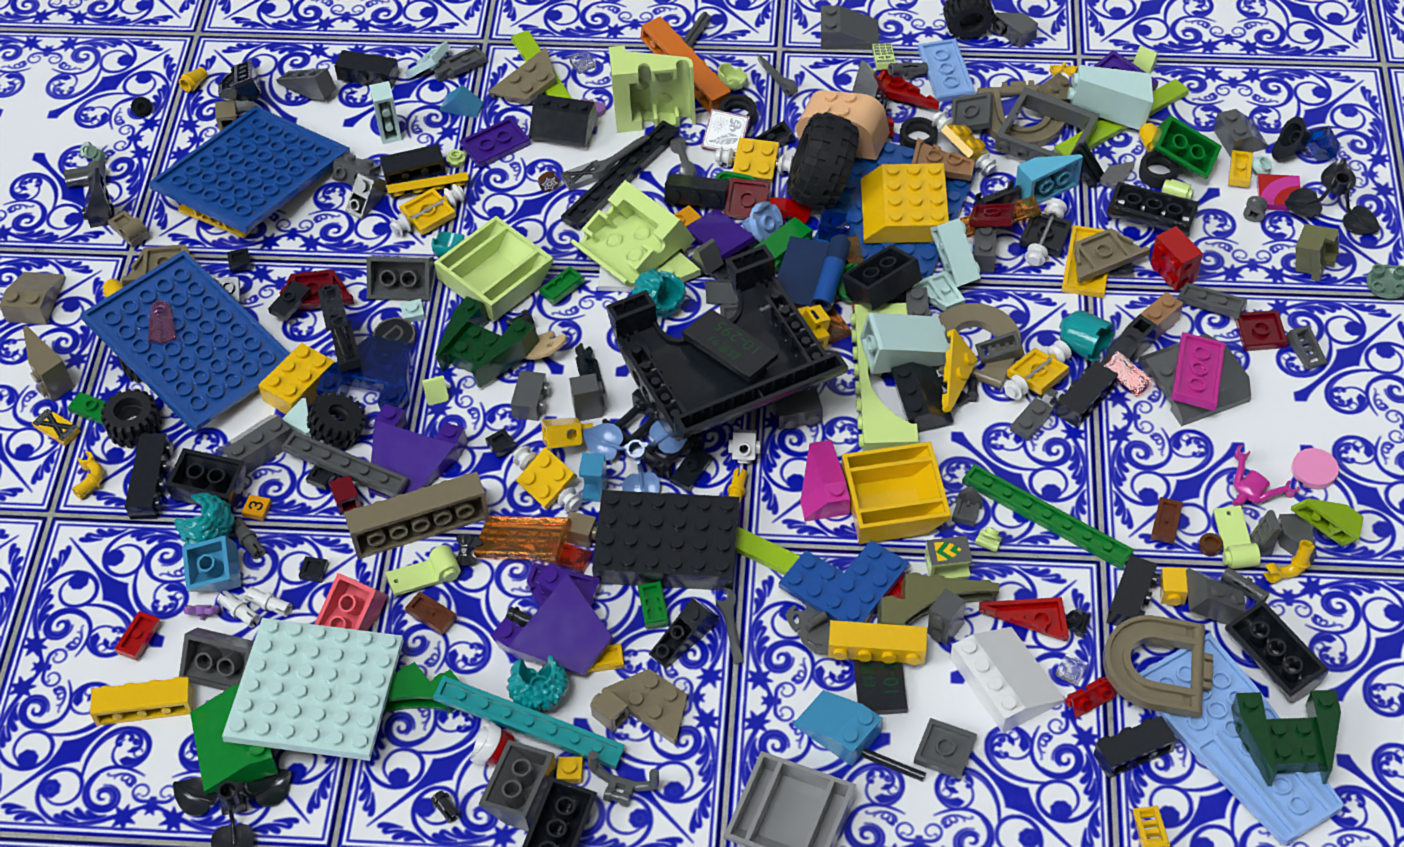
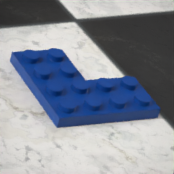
[778,540,910,623]

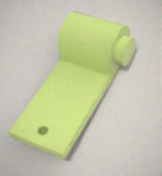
[1213,505,1261,569]
[385,545,461,596]

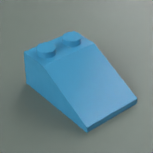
[793,690,883,766]

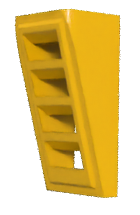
[1133,806,1170,847]

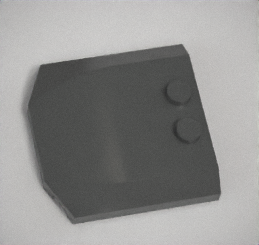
[1138,333,1251,427]

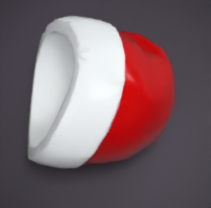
[470,723,515,766]

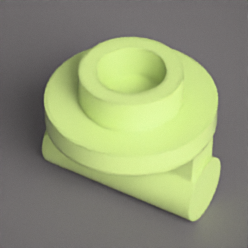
[975,527,1002,553]

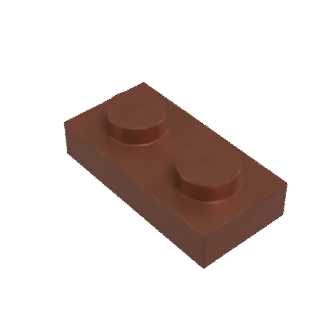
[1150,497,1183,544]
[405,591,457,635]

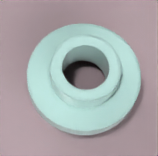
[1252,156,1272,174]

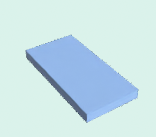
[918,38,975,102]

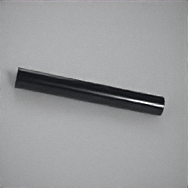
[860,749,926,782]

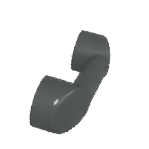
[670,138,696,176]

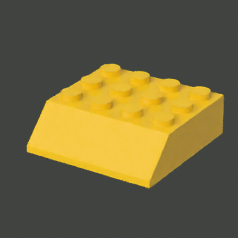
[861,163,949,243]
[841,441,951,544]

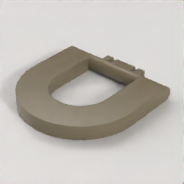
[977,80,1065,147]
[938,303,1021,389]
[1103,615,1213,718]

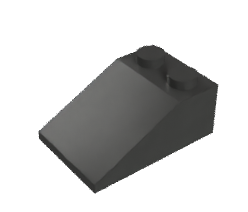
[821,5,879,49]

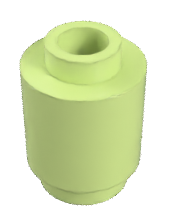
[1162,179,1194,200]

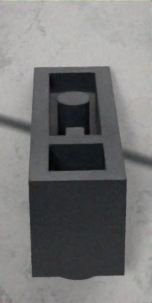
[82,168,115,228]

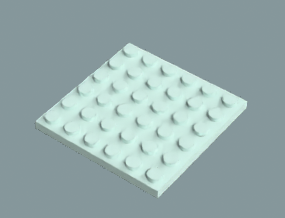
[222,618,403,761]

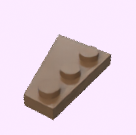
[912,138,975,181]

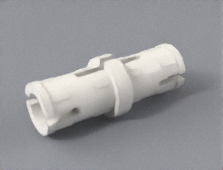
[244,586,292,617]
[217,590,260,628]

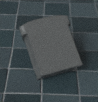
[952,486,983,527]

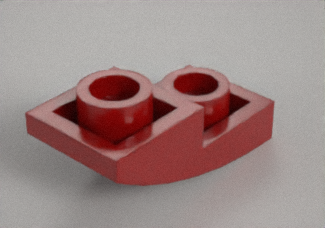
[768,197,812,224]

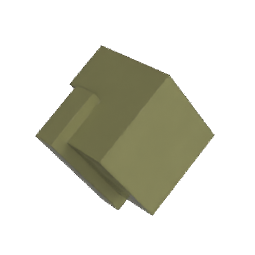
[1295,224,1339,281]

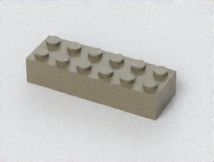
[344,472,490,560]

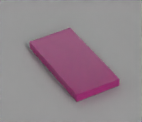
[1171,332,1225,411]

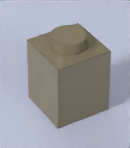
[215,100,239,131]
[562,511,597,548]
[590,688,630,733]

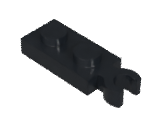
[575,343,606,395]

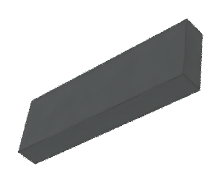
[1178,283,1247,319]

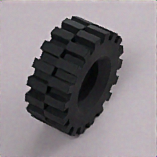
[306,391,366,448]

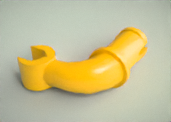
[72,451,104,500]
[1263,540,1315,583]

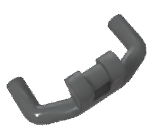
[588,751,659,807]

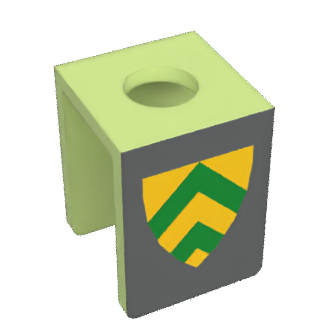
[925,536,972,579]

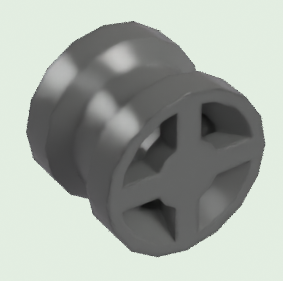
[1243,196,1268,222]

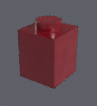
[329,475,361,515]

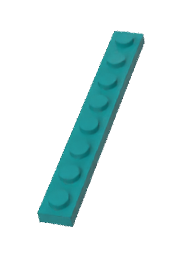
[433,675,625,770]

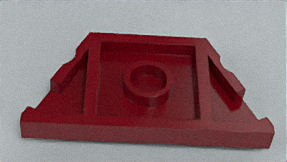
[279,269,354,310]

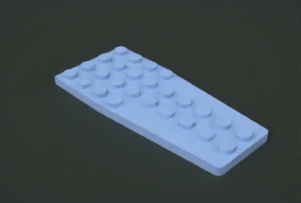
[1139,633,1343,845]

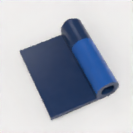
[777,234,851,311]

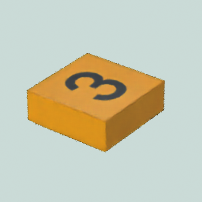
[241,494,272,521]

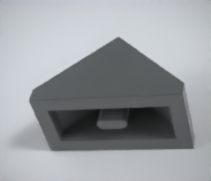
[690,238,724,275]

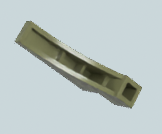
[877,573,999,626]

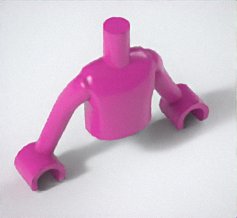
[1232,445,1299,506]

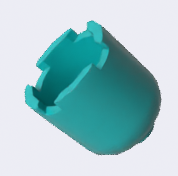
[1059,310,1115,363]

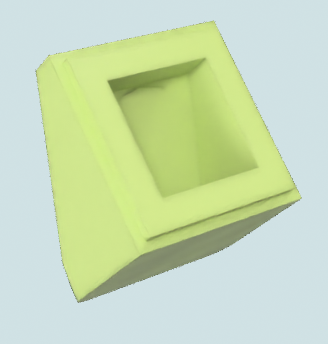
[1133,45,1158,73]
[422,376,449,405]

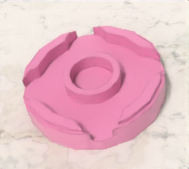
[1291,448,1339,489]

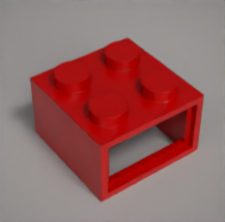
[1150,226,1203,291]

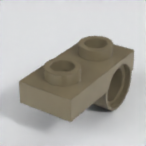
[108,210,150,248]

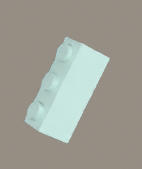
[369,81,402,144]
[930,218,981,287]

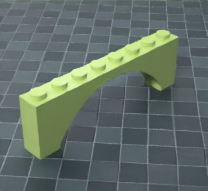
[850,303,919,451]

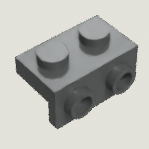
[332,154,381,185]

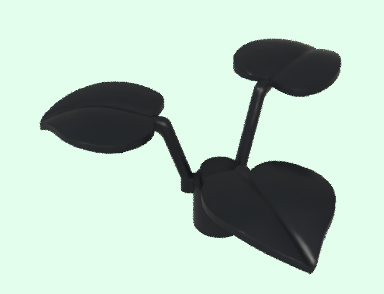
[1285,158,1380,235]
[173,769,292,847]

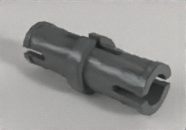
[888,61,928,77]
[232,518,265,559]
[1221,567,1270,602]

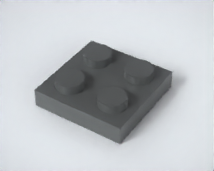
[951,92,993,131]
[913,718,977,780]

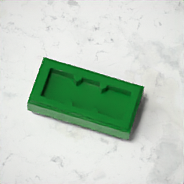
[539,266,585,305]
[67,392,105,425]
[638,581,669,629]

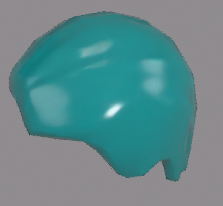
[431,232,465,258]

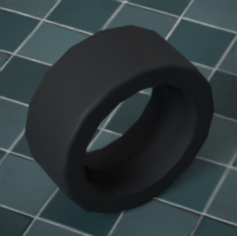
[719,94,757,129]
[899,117,938,149]
[1139,150,1180,189]

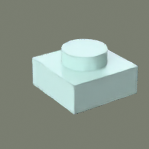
[400,299,425,323]

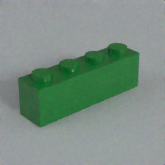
[754,217,813,272]

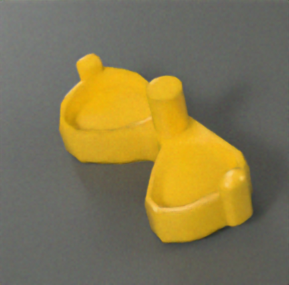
[1049,62,1078,77]

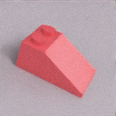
[315,573,388,631]

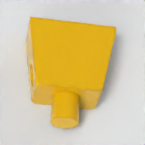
[541,418,593,449]

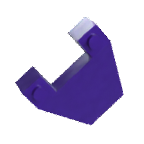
[368,404,468,499]
[490,563,614,676]

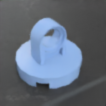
[742,201,783,243]

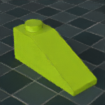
[1291,498,1364,546]

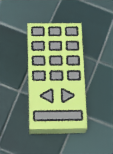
[872,43,896,70]

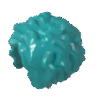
[632,268,686,318]
[174,493,234,546]
[506,655,570,712]

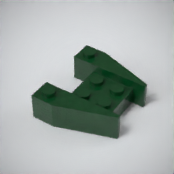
[435,296,539,388]
[1231,690,1341,786]

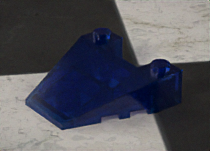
[316,335,411,414]

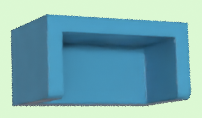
[579,452,608,502]

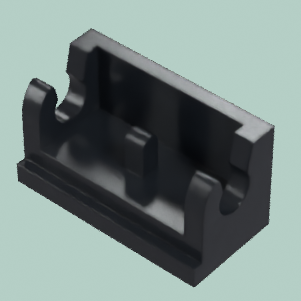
[973,180,1021,206]

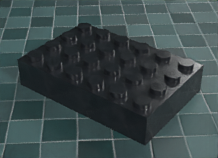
[592,490,740,591]

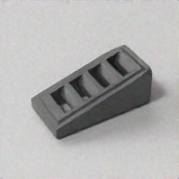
[1286,325,1328,370]
[975,330,1025,364]
[1249,510,1281,557]

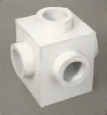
[728,429,761,463]

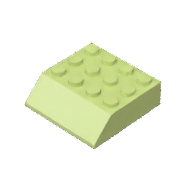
[434,216,554,322]

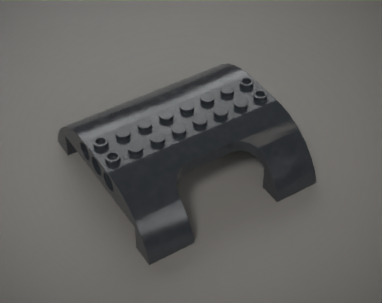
[606,244,848,441]

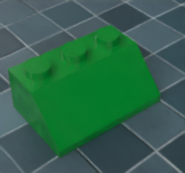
[1152,115,1222,180]

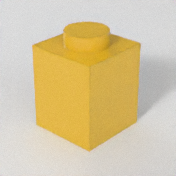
[1159,567,1188,606]

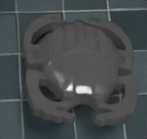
[785,602,832,655]

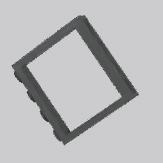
[994,87,1100,161]

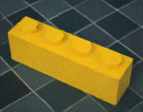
[828,620,927,665]
[90,677,194,726]

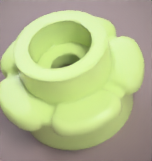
[446,149,466,168]

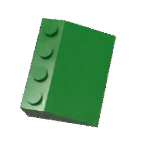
[190,684,278,794]

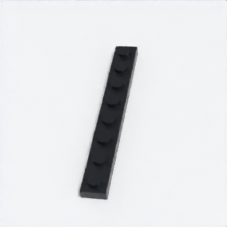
[561,120,679,230]

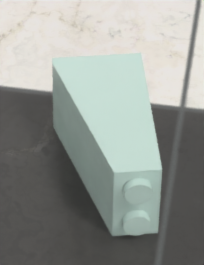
[1067,65,1153,130]
[860,313,950,374]

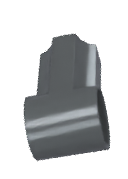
[64,161,106,187]

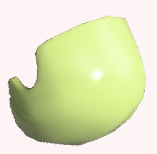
[718,63,747,91]

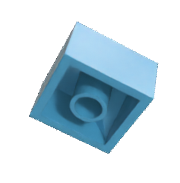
[182,536,241,592]

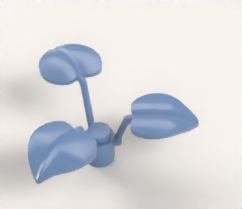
[583,421,687,493]

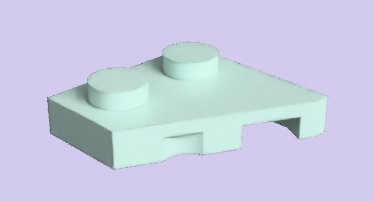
[911,271,965,311]

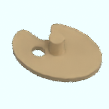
[525,331,567,360]

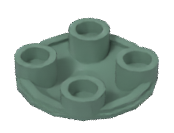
[1366,263,1404,299]

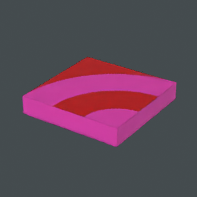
[1257,174,1300,210]

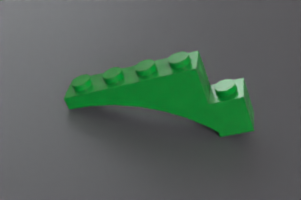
[383,662,460,714]

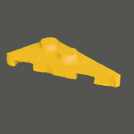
[942,329,978,413]

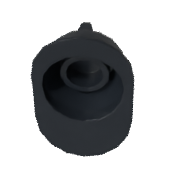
[1272,116,1310,160]

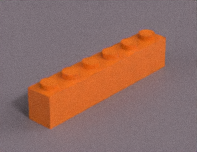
[640,16,731,113]

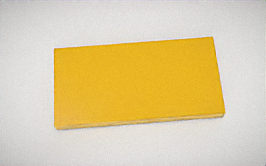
[1061,225,1108,298]

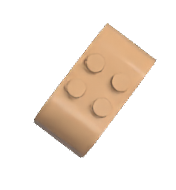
[796,90,890,160]

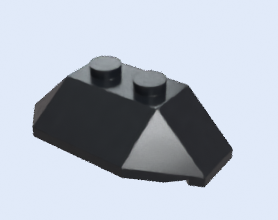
[218,59,261,102]

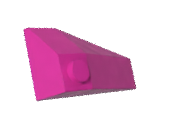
[800,440,850,522]

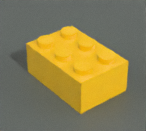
[258,343,339,414]

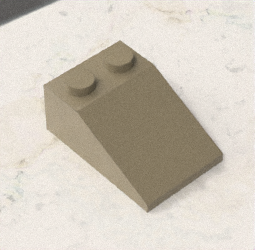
[0,272,65,325]
[23,325,74,402]

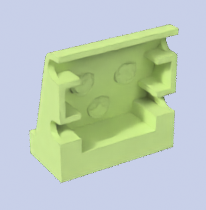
[609,45,696,133]
[571,180,695,287]

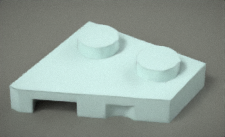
[404,41,450,79]

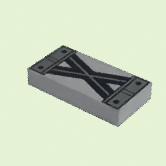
[560,160,599,191]

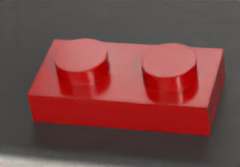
[114,611,161,661]

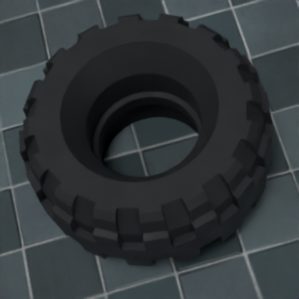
[786,112,859,210]

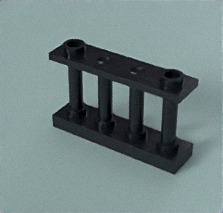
[318,284,362,372]
[602,389,705,480]

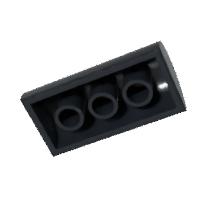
[1107,182,1200,237]
[1225,600,1329,702]
[522,776,598,847]

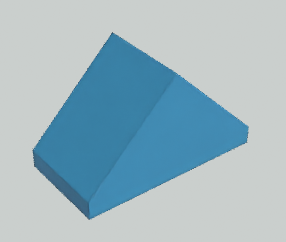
[440,84,484,118]

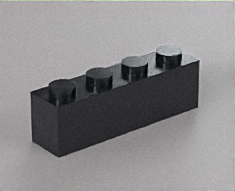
[125,433,173,520]

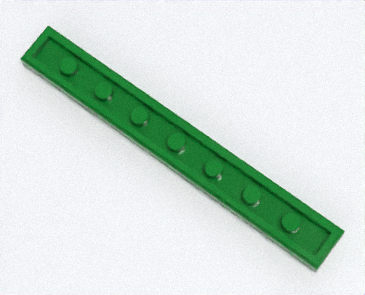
[962,464,1134,570]

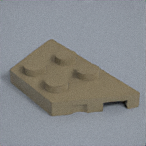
[488,48,557,105]
[1074,228,1150,283]
[122,244,196,286]
[602,669,687,745]

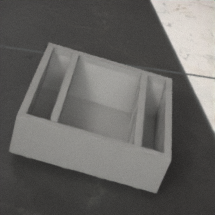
[723,751,856,847]

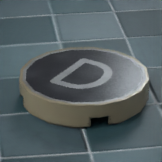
[372,317,416,355]

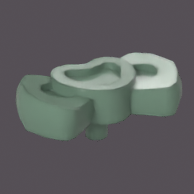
[80,142,105,162]

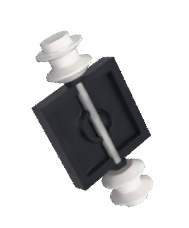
[1019,198,1072,266]

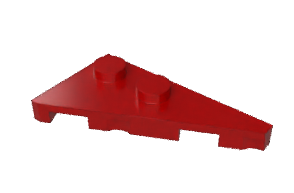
[879,70,940,110]
[978,597,1069,641]

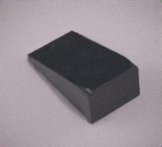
[753,120,796,148]

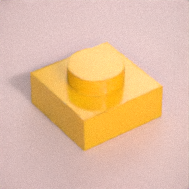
[557,757,583,784]

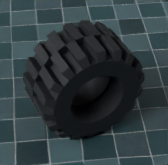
[943,0,995,40]
[101,389,162,448]

